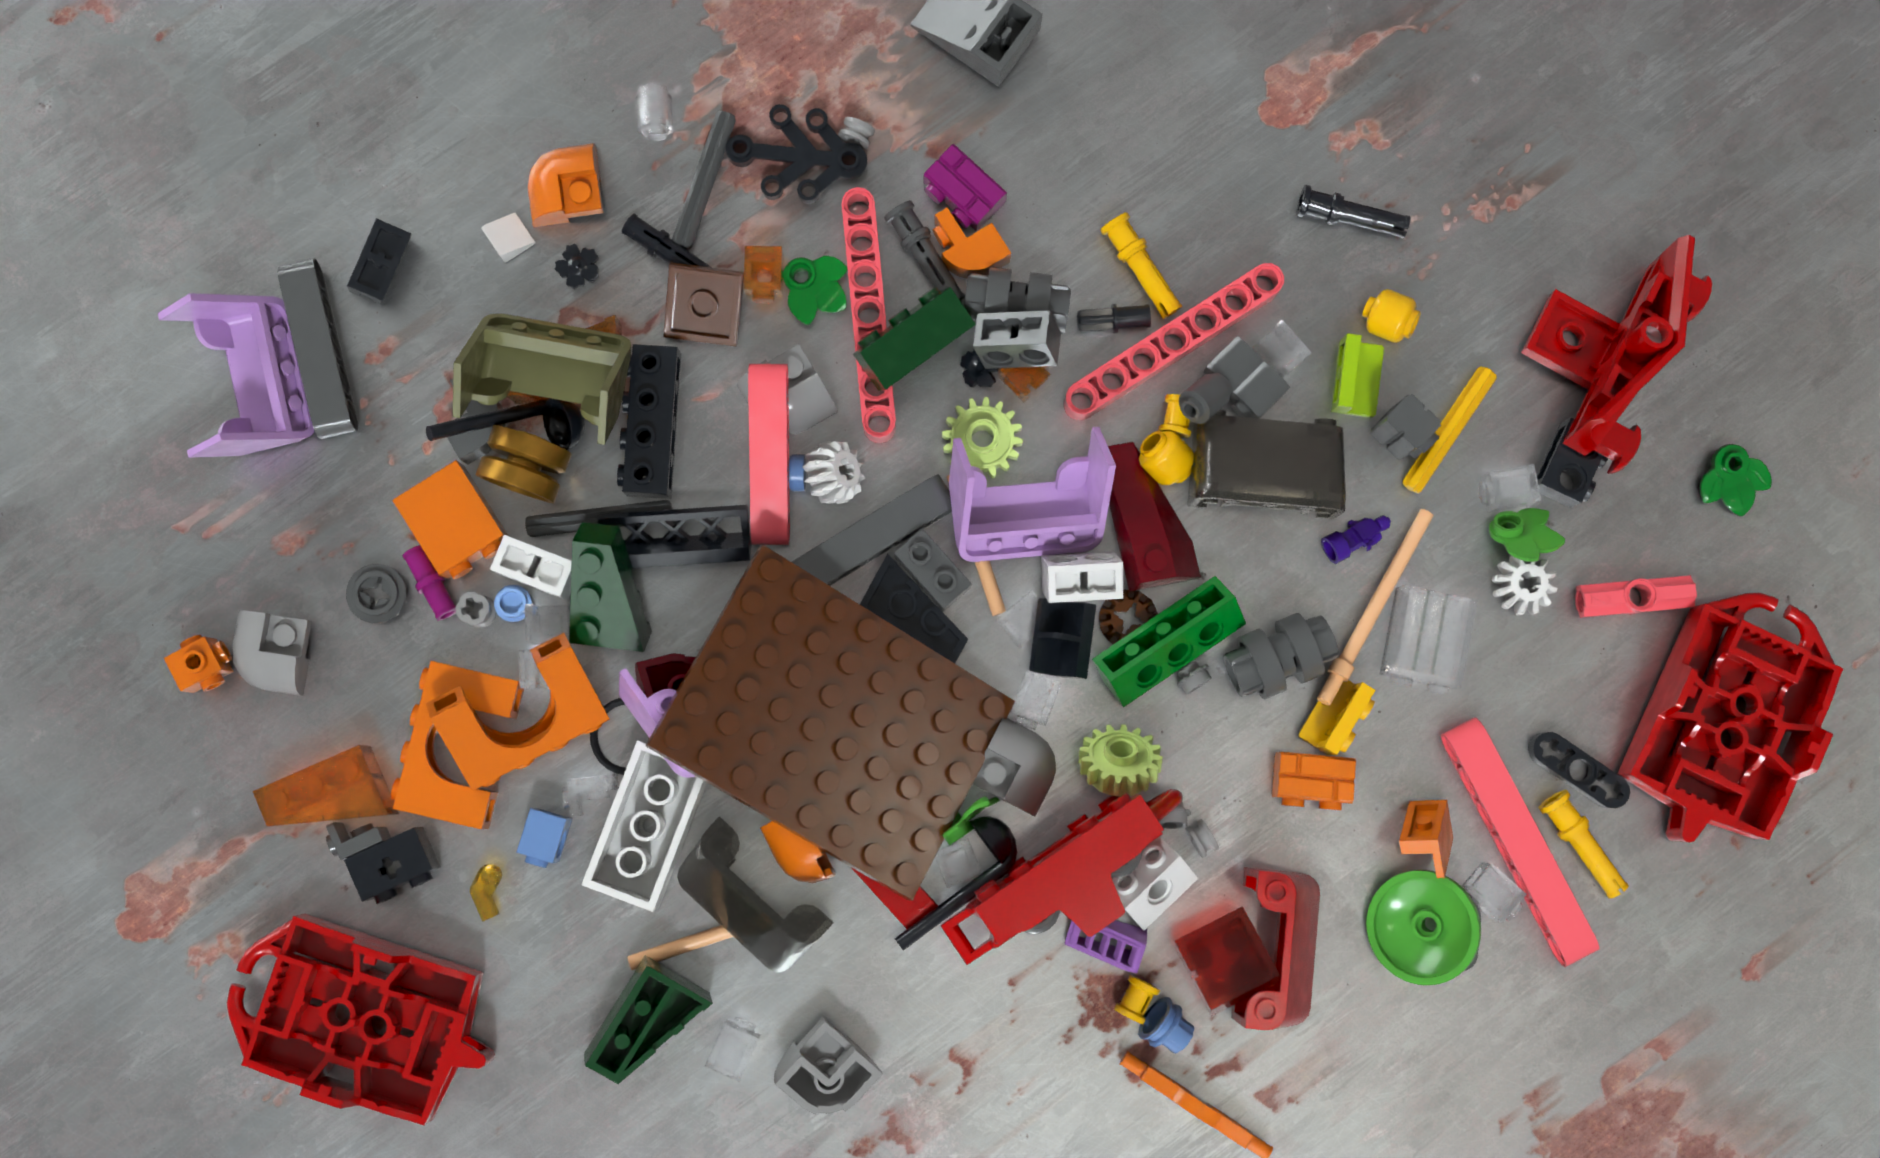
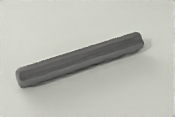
[672,110,736,250]
[525,500,673,537]

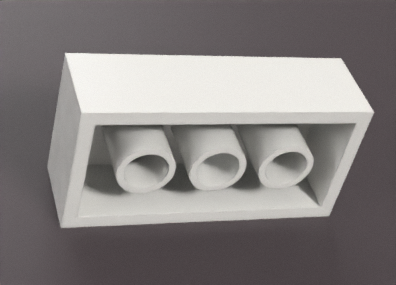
[581,740,707,912]

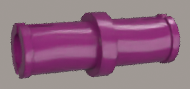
[402,545,456,621]

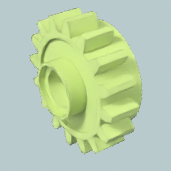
[942,397,1023,479]
[1078,724,1163,796]

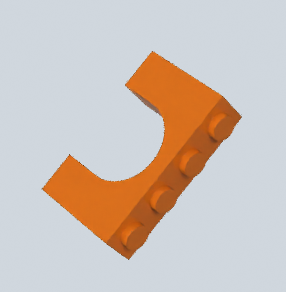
[426,633,610,791]
[391,661,526,830]

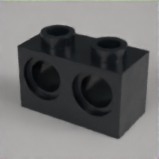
[1531,417,1608,508]

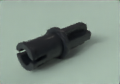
[1077,304,1151,333]

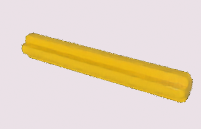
[1402,366,1497,493]

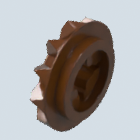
[1099,589,1158,644]

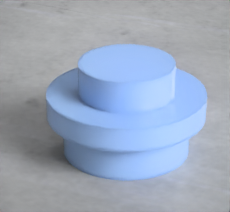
[494,585,532,622]

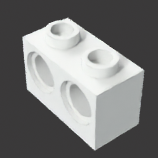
[490,535,572,601]
[1041,551,1123,603]

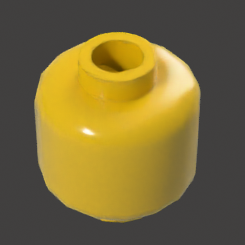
[1362,289,1421,343]
[1139,431,1195,485]

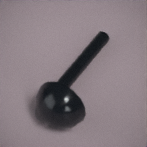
[426,398,585,450]
[895,816,1018,951]

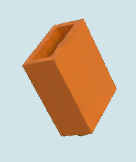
[392,460,508,580]

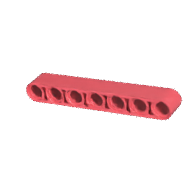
[842,187,896,444]
[1064,263,1284,421]
[1441,717,1599,967]

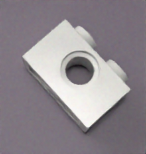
[1112,836,1199,931]

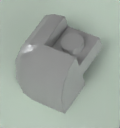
[737,344,838,435]
[232,610,312,696]
[973,718,1056,817]
[774,1017,883,1115]

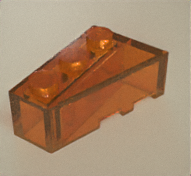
[252,745,399,826]

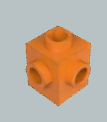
[164,635,234,693]

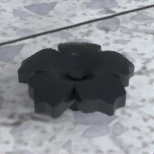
[555,244,599,289]
[960,348,999,388]

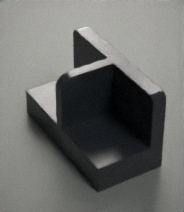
[1029,598,1096,679]

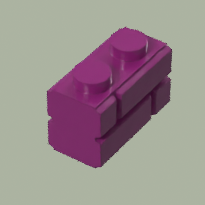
[923,144,1007,232]

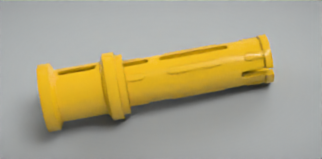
[1100,212,1183,320]
[1538,790,1629,899]

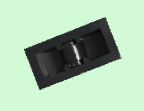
[344,827,441,904]

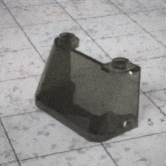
[1187,410,1346,519]
[677,816,834,972]

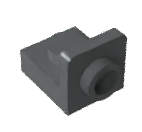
[326,822,391,860]

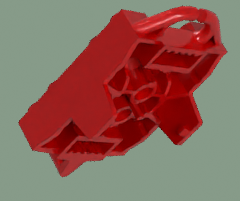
[1617,592,1844,843]
[227,914,495,1126]

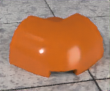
[528,143,604,227]
[760,821,836,883]

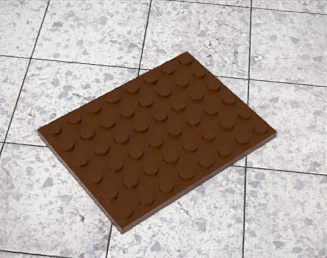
[645,545,1015,900]

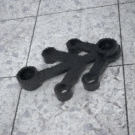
[726,104,867,204]

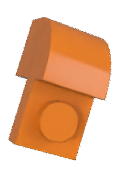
[932,207,1011,279]

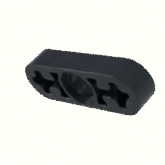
[1528,732,1630,808]

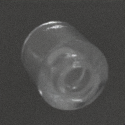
[635,83,674,141]

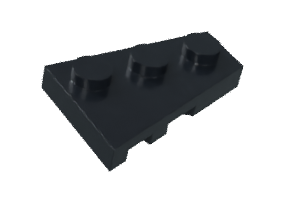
[860,553,968,663]

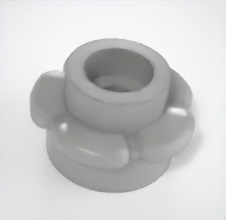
[1177,662,1212,694]
[1159,802,1191,829]

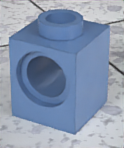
[516,808,573,868]

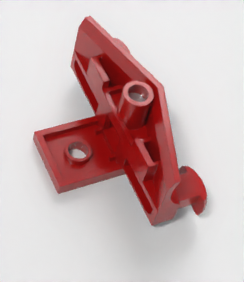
[1521,235,1712,474]

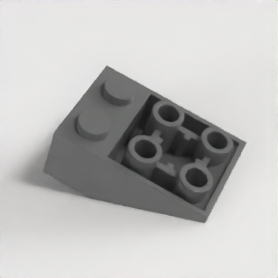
[910,0,1043,87]

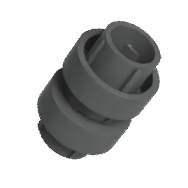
[964,267,1071,334]
[1223,613,1339,699]

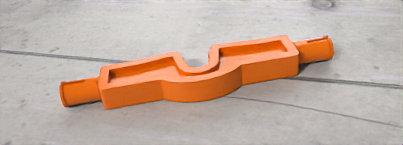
[1119,1051,1273,1158]

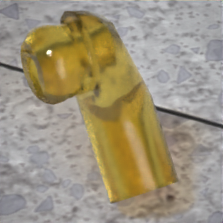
[469,864,502,922]

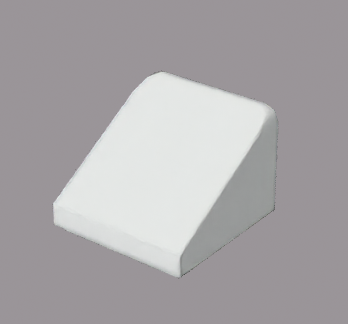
[481,213,536,263]

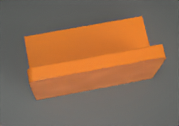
[1399,800,1453,878]

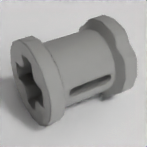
[455,592,497,628]

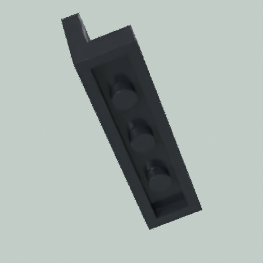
[597,505,752,568]

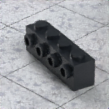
[617,344,682,499]

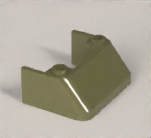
[453,313,631,445]

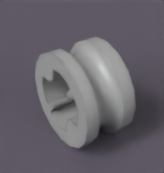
[838,117,875,149]
[1185,819,1219,858]

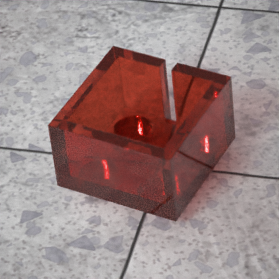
[1174,906,1280,1017]

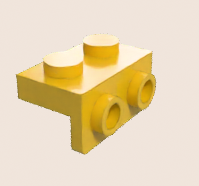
[1298,680,1376,756]

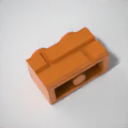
[1272,752,1356,810]

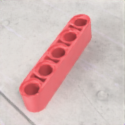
[748,364,790,545]

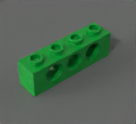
[1092,576,1246,708]

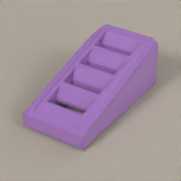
[1064,920,1147,974]

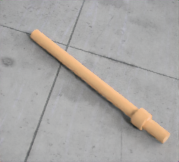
[1317,509,1434,706]

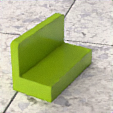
[1331,333,1384,418]

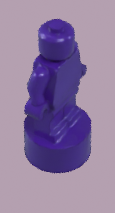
[1321,515,1391,564]

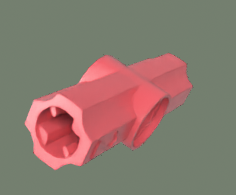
[1575,575,1697,618]

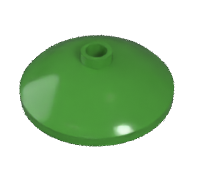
[1366,870,1481,985]

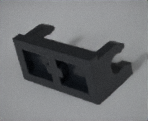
[347,218,412,304]

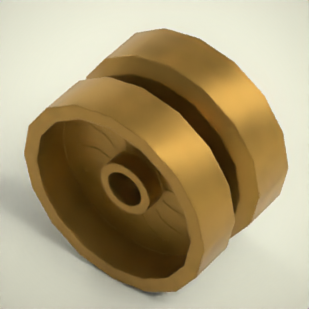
[475,425,572,504]

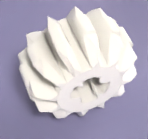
[802,441,865,504]
[1491,555,1558,616]

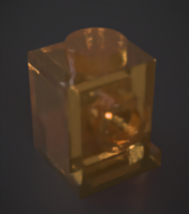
[744,246,784,304]
[998,366,1051,403]

